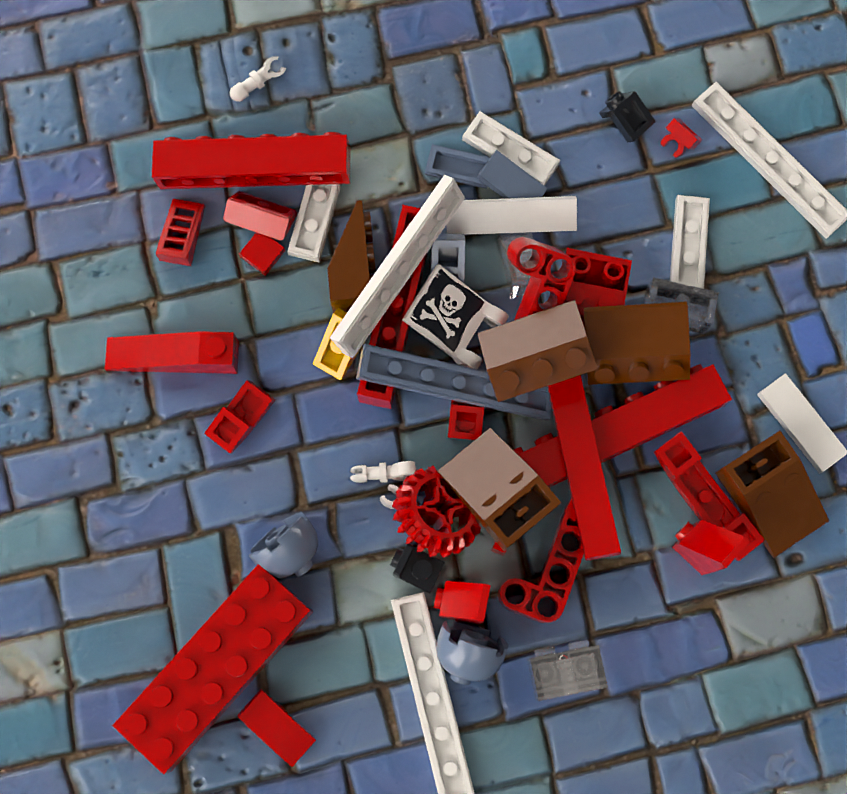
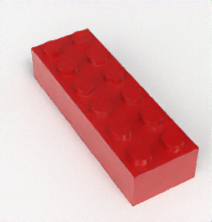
[112,564,313,775]

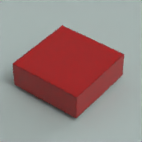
[239,232,285,276]

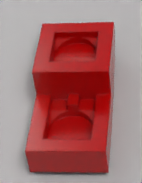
[204,380,275,454]
[448,400,484,440]
[237,689,316,767]

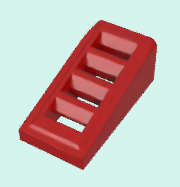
[156,199,205,266]

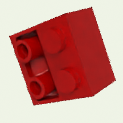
[564,248,632,328]

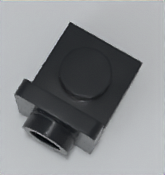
[599,91,656,142]
[390,544,445,594]

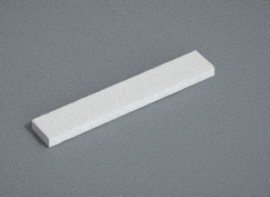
[692,82,847,239]
[330,175,465,359]
[391,592,475,794]

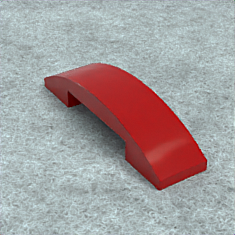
[654,431,765,561]

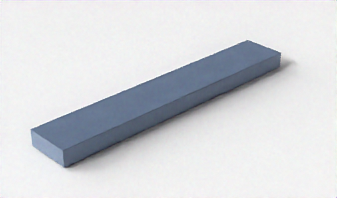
[356,344,552,421]

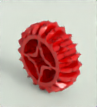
[392,465,481,558]

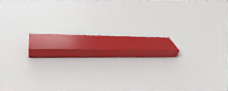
[547,375,621,561]

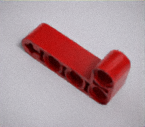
[507,237,576,320]
[498,499,584,623]

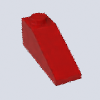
[672,519,750,576]
[433,581,491,625]

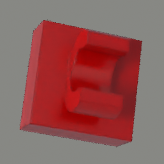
[660,118,703,158]

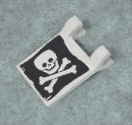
[402,265,509,369]

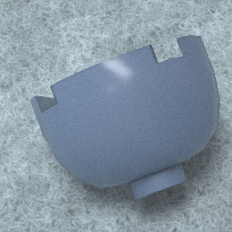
[249,511,318,578]
[436,621,508,685]

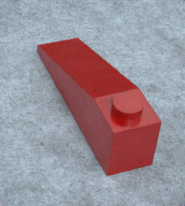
[105,331,239,374]

